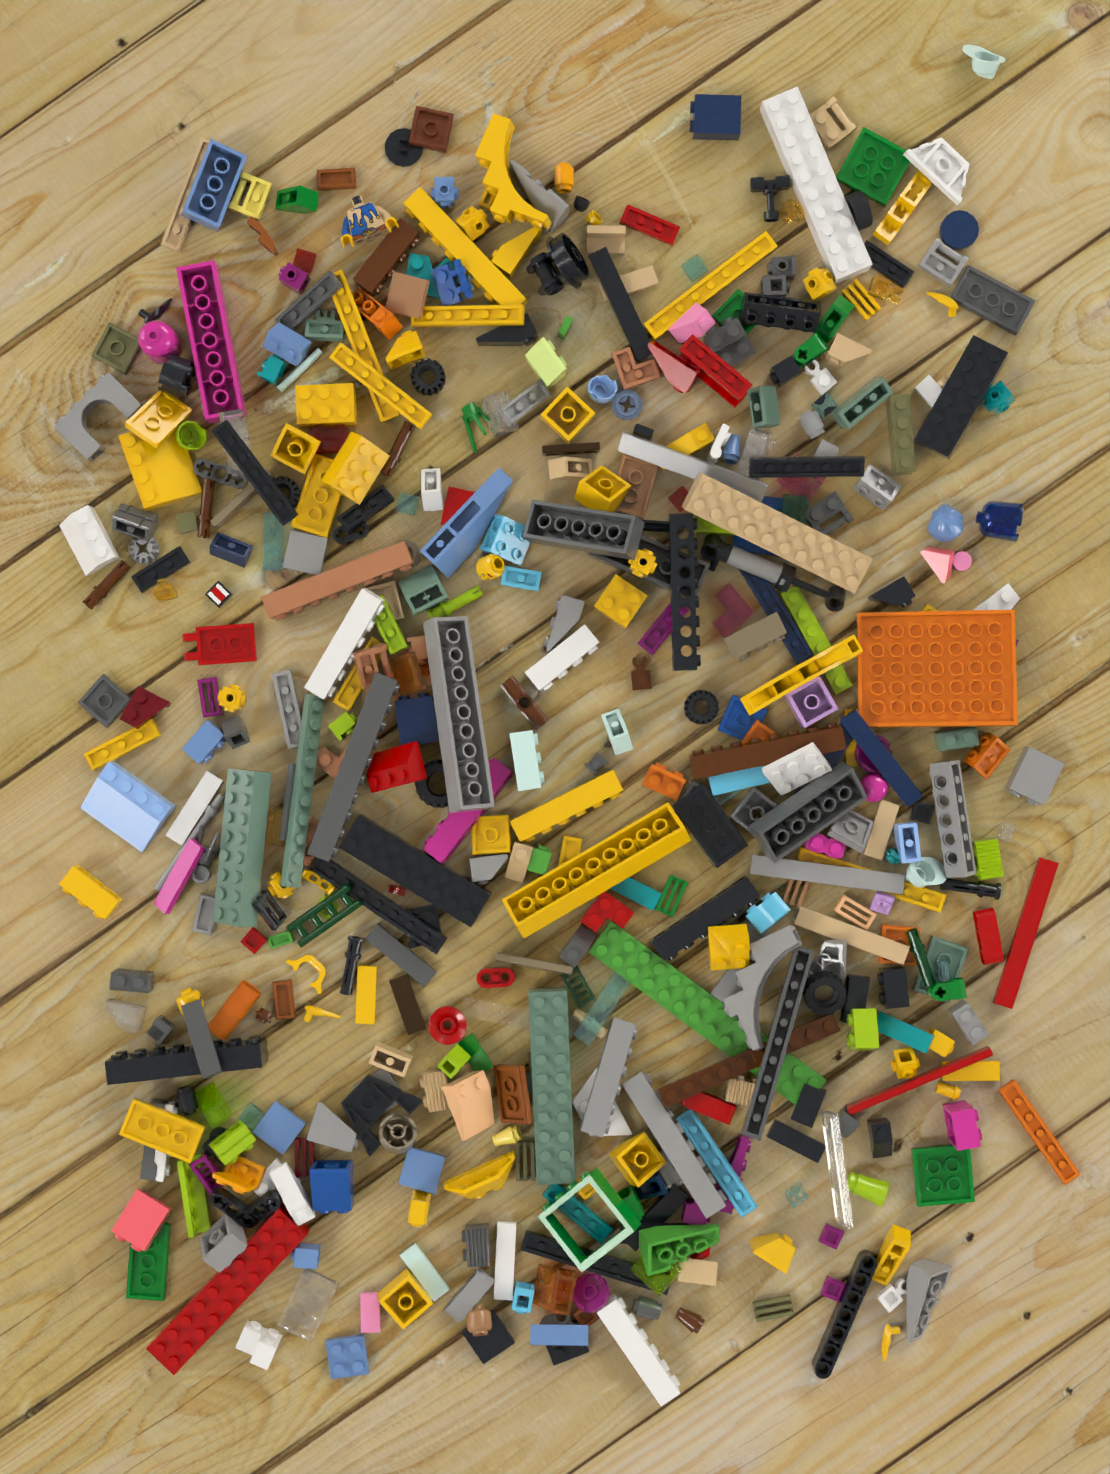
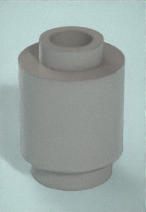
[799,409,825,439]

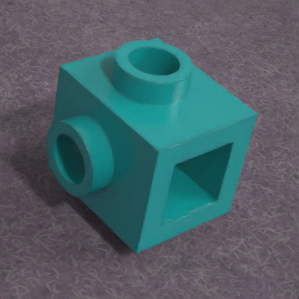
[982,380,1015,415]

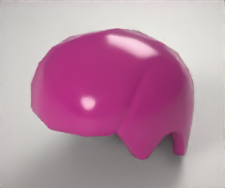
[860,773,889,802]

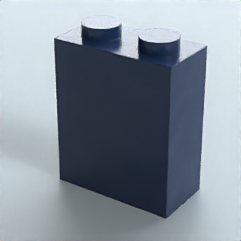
[689,94,741,141]
[394,692,439,745]

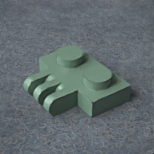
[305,309,345,342]

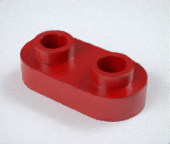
[476,967,515,988]

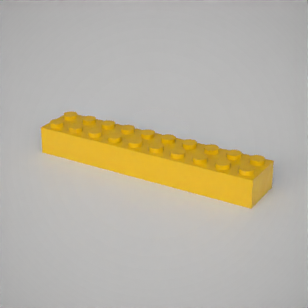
[502,803,691,938]

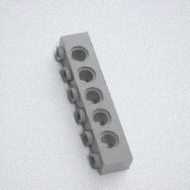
[929,760,977,878]

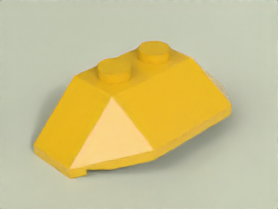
[443,1150,515,1199]

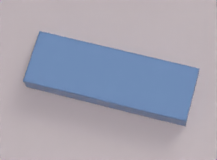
[530,1324,589,1346]

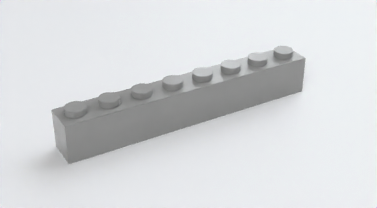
[622,1071,727,1219]

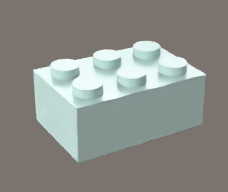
[509,730,545,791]

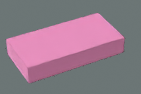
[360,1292,381,1333]

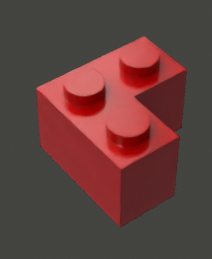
[580,891,634,932]

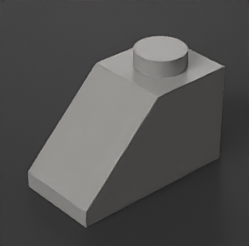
[469,853,509,885]

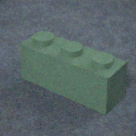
[830,377,894,429]

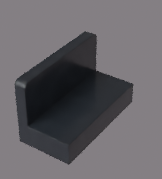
[791,1083,827,1128]

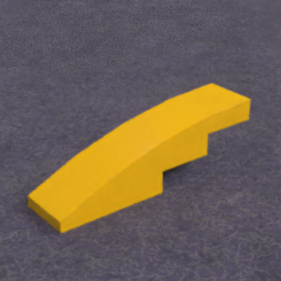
[872,170,932,245]

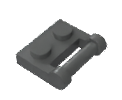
[802,492,854,535]

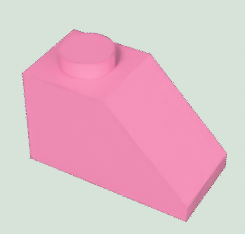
[668,303,716,344]

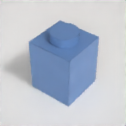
[291,1243,321,1269]

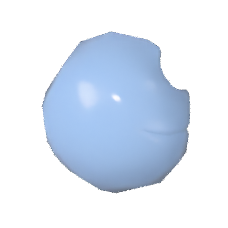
[587,375,617,404]

